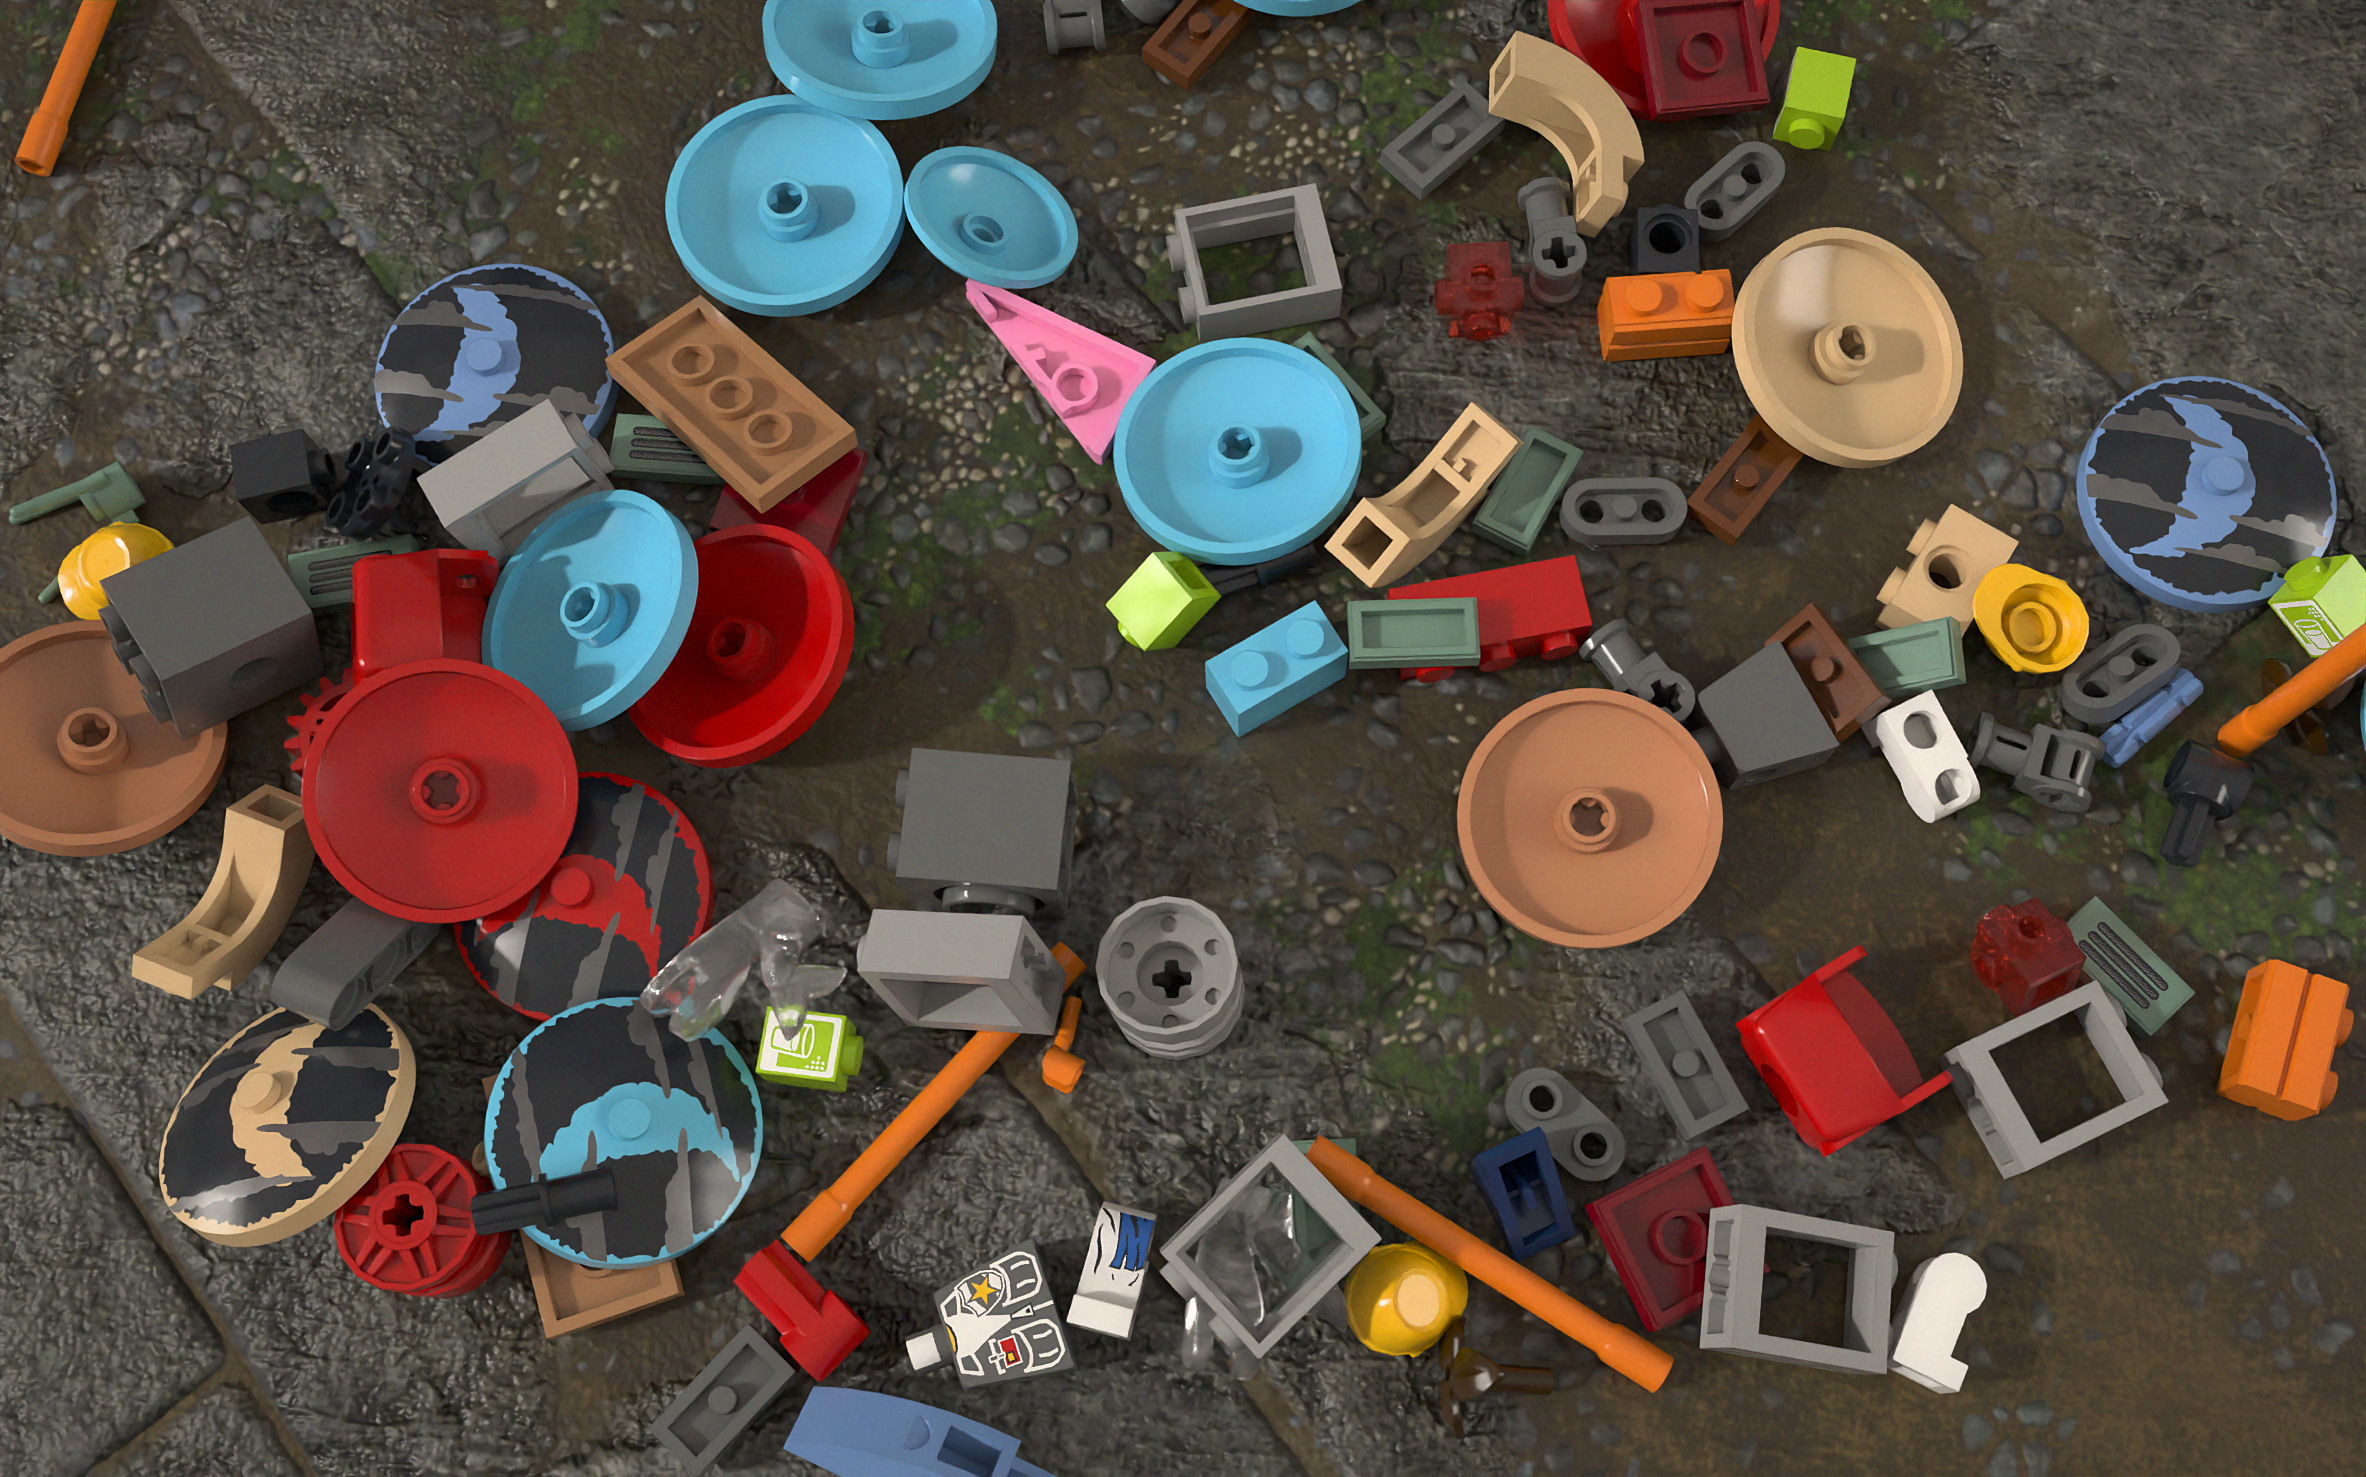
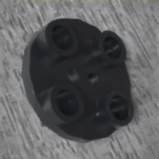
[325,426,434,542]

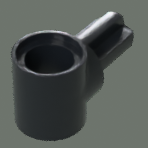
[2159,739,2254,868]

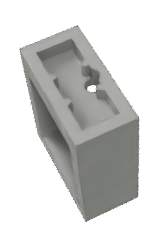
[1166,183,1342,344]
[416,398,616,568]
[857,909,1067,1035]
[1936,980,2169,1180]
[1159,1133,1382,1359]
[1699,1204,1898,1374]

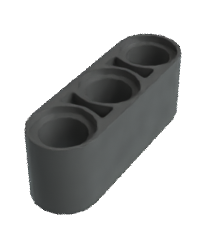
[270,896,442,1032]

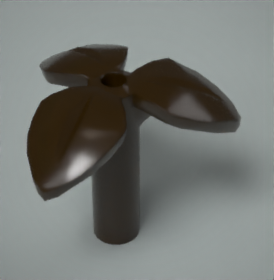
[2260,658,2366,756]
[1437,1315,1554,1439]

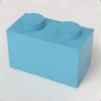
[1205,600,1349,738]

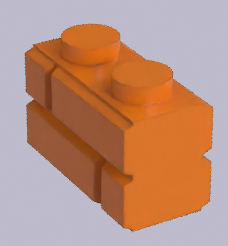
[1597,269,1735,362]
[2216,959,2354,1121]

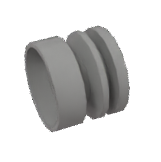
[1095,896,1246,1060]

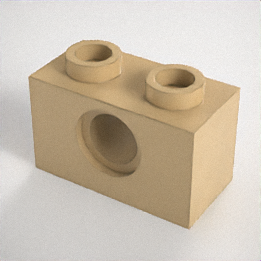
[1874,504,2019,638]

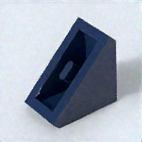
[1468,1126,1576,1262]

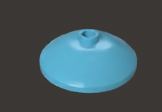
[904,146,1078,289]

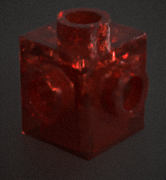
[1434,241,1524,342]
[1968,897,2087,1018]

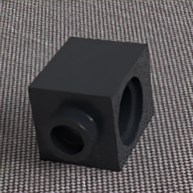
[1628,204,1699,276]
[229,428,337,525]

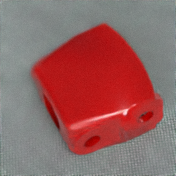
[350,548,499,688]
[1735,945,1955,1158]

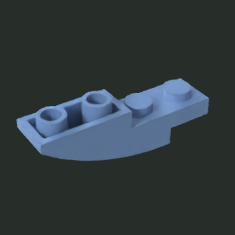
[783,1386,1058,1477]

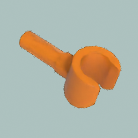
[1042,996,1086,1094]

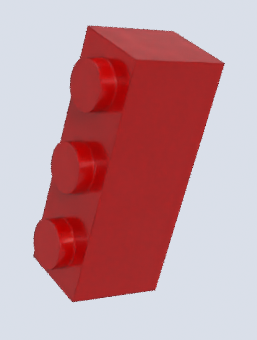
[1387,555,1592,683]

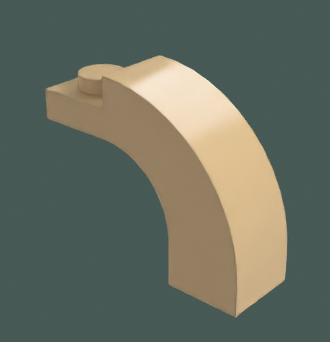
[1489,30,1644,238]
[1324,402,1524,588]
[131,784,316,1000]

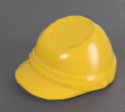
[58,521,175,620]
[1972,564,2089,674]
[1343,1240,1468,1358]

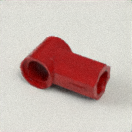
[733,1239,872,1383]

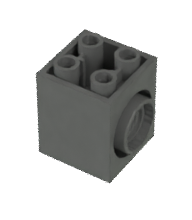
[98,516,326,741]
[887,748,1079,921]

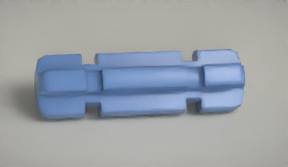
[2098,668,2204,768]

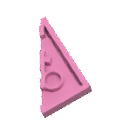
[966,279,1157,466]

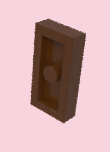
[1142,0,1257,91]
[1686,414,1805,547]
[1763,602,1893,742]

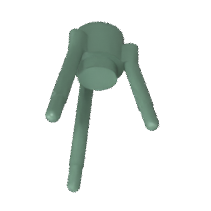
[9,460,146,604]

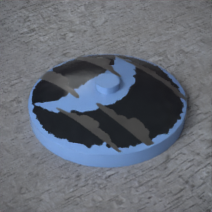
[375,263,620,467]
[2076,376,2337,613]

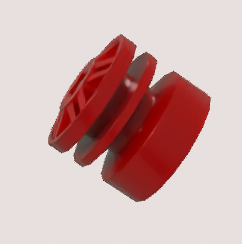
[333,1143,513,1299]

